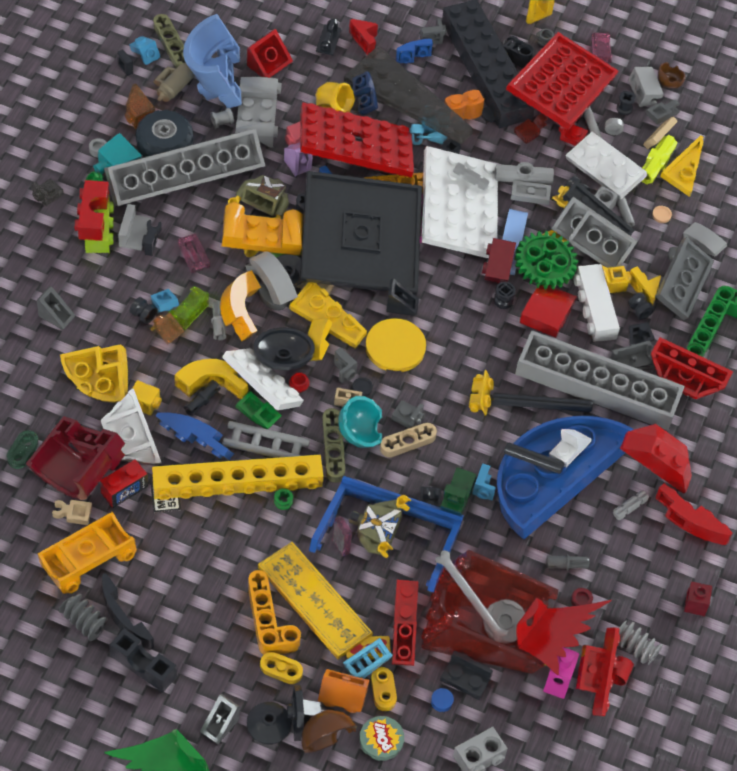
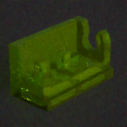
[167,286,209,331]

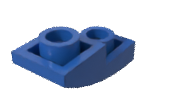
[395,39,433,63]

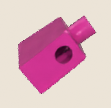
[543,647,579,699]

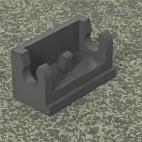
[610,341,654,371]

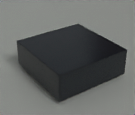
[117,49,133,76]

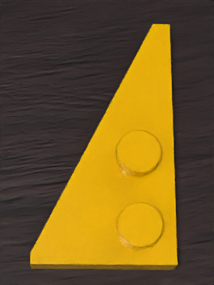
[660,135,704,197]

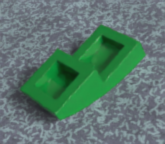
[235,391,282,429]

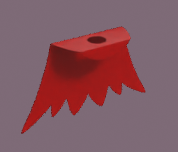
[516,598,612,676]

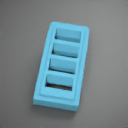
[343,638,392,679]

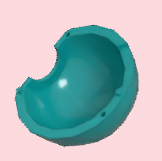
[338,396,382,448]

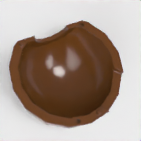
[301,710,357,753]

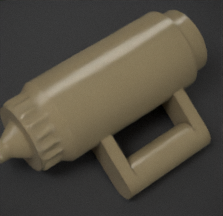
[153,63,194,102]

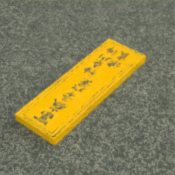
[258,542,373,660]

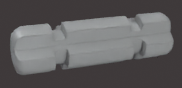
[453,163,490,190]
[613,490,649,520]

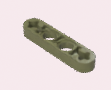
[153,14,186,68]
[322,408,345,483]

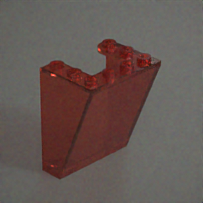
[421,550,559,674]

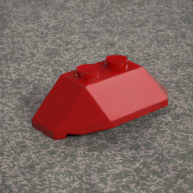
[651,337,733,400]
[620,424,692,494]

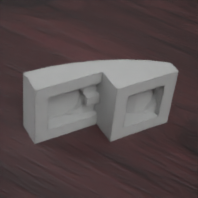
[683,222,727,257]

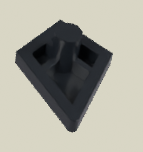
[629,322,655,346]

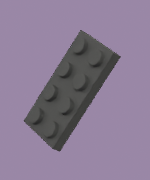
[655,237,714,320]

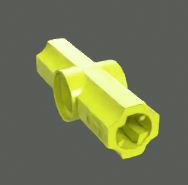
[641,135,678,184]

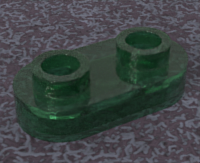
[7,430,39,469]

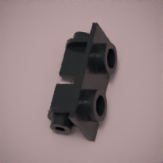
[316,19,342,56]

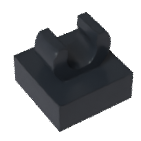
[420,486,442,508]

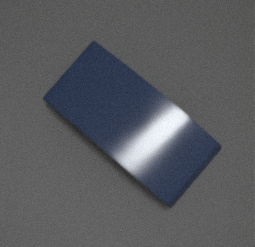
[352,71,378,115]

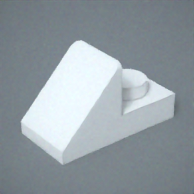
[549,429,591,468]

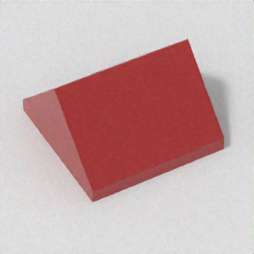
[247,29,293,78]

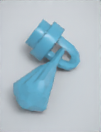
[409,124,447,145]

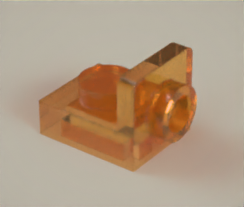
[150,313,185,345]

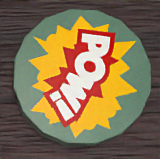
[360,716,404,761]

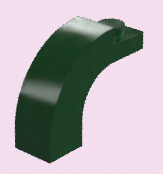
[441,467,476,515]

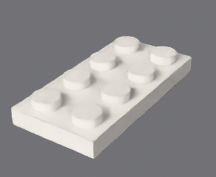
[566,132,647,200]
[222,348,304,410]

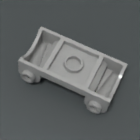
[235,77,282,147]

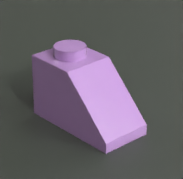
[284,142,312,176]

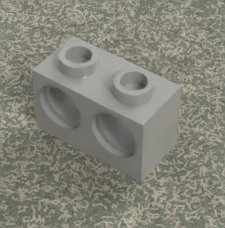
[453,727,508,771]

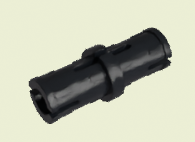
[183,380,221,416]

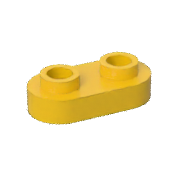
[260,652,303,684]
[371,667,397,711]

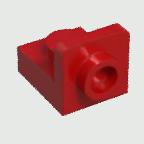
[559,124,588,146]

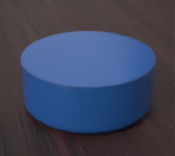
[431,688,454,712]

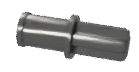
[546,554,590,571]

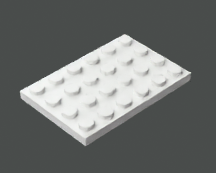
[422,146,498,258]

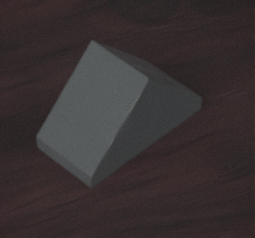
[37,286,76,330]
[200,694,240,744]

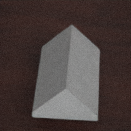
[551,197,638,268]

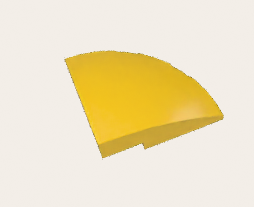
[60,344,128,402]

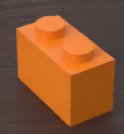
[317,669,370,713]

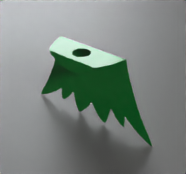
[104,729,209,771]

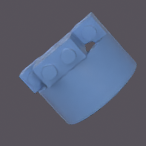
[183,14,242,108]

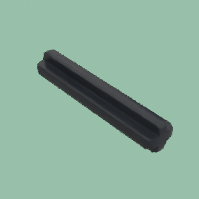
[504,442,564,474]

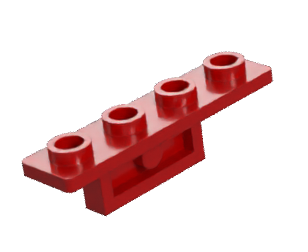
[576,627,620,716]

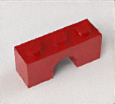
[75,180,109,241]

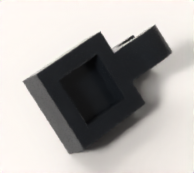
[142,220,162,256]

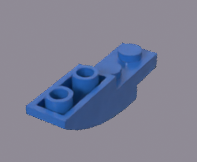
[156,412,234,460]

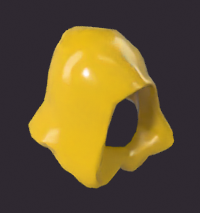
[315,82,355,112]

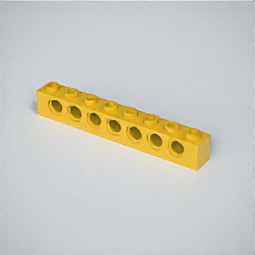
[152,455,323,500]

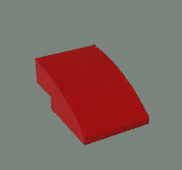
[520,284,577,338]

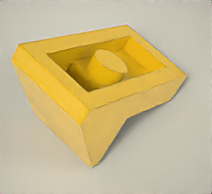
[630,266,661,305]

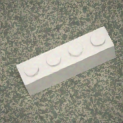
[574,264,620,342]

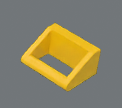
[526,0,555,24]

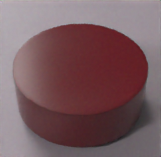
[571,588,593,606]

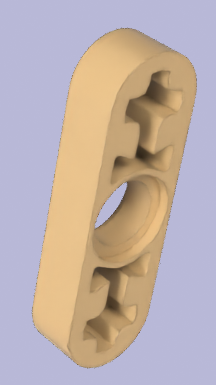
[380,423,437,457]

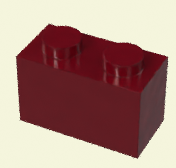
[482,238,516,283]

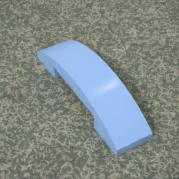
[502,209,528,275]

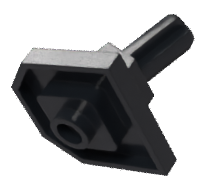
[287,685,335,741]

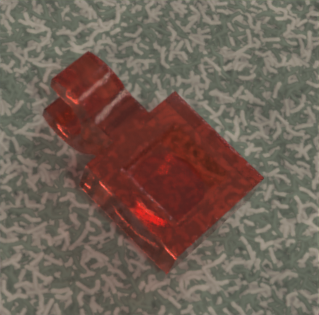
[514,113,547,144]

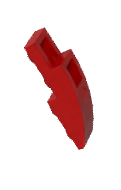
[655,483,733,545]
[392,580,419,666]

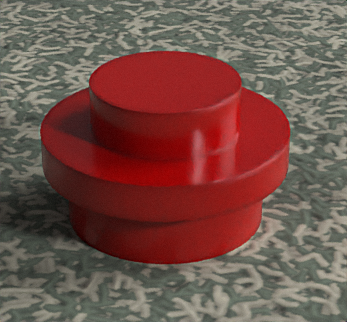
[289,373,309,392]

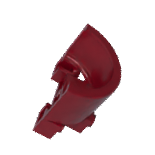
[26,416,126,500]

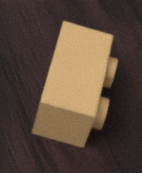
[334,388,362,407]

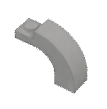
[245,251,298,305]

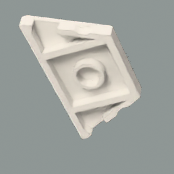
[101,389,162,465]

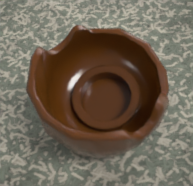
[657,62,686,89]

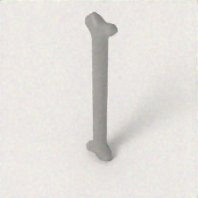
[435,550,508,642]

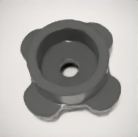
[536,29,554,46]

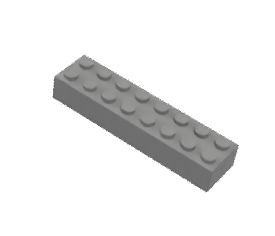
[104,129,265,206]
[515,331,685,430]

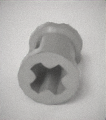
[211,108,234,129]

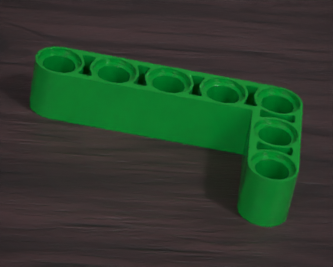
[687,286,737,357]

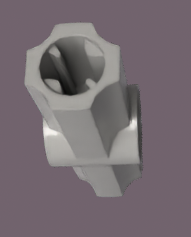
[496,162,554,185]

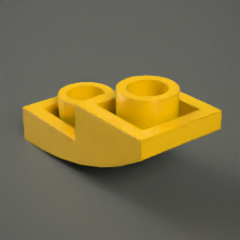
[308,318,333,361]

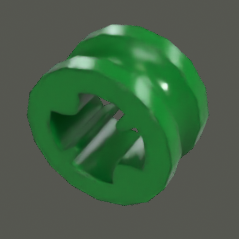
[274,488,293,510]

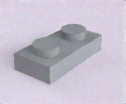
[511,180,551,205]

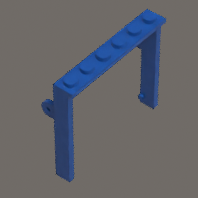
[309,476,464,592]

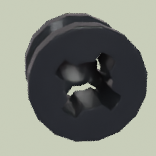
[442,139,461,154]

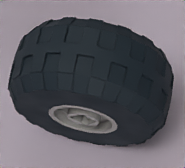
[136,110,193,157]

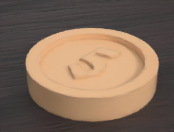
[652,206,672,223]

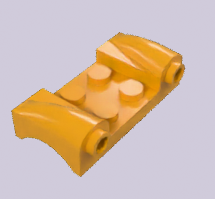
[221,202,303,256]
[38,512,137,594]

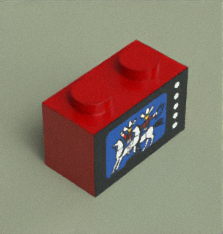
[100,459,148,508]

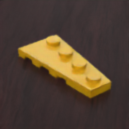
[289,282,367,349]

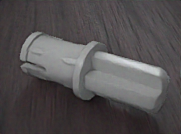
[211,301,226,340]

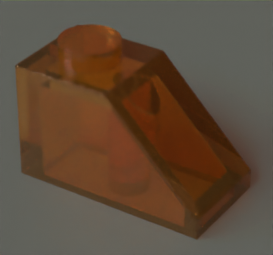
[125,84,155,129]

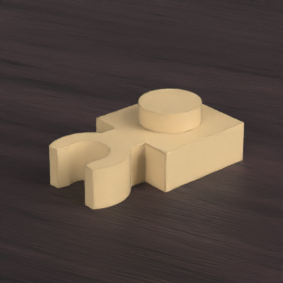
[52,500,92,525]

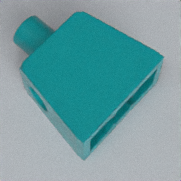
[93,133,142,174]

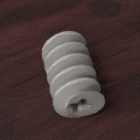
[619,620,663,665]

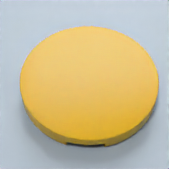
[366,318,426,372]

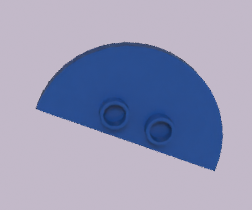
[497,416,634,539]

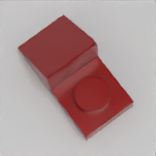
[349,19,378,56]

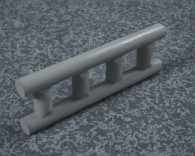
[222,421,310,458]

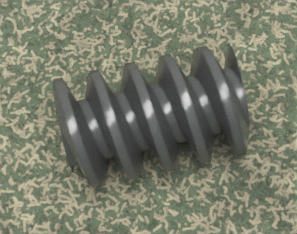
[59,594,107,641]

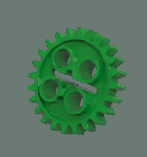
[514,231,578,290]

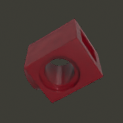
[684,581,712,616]

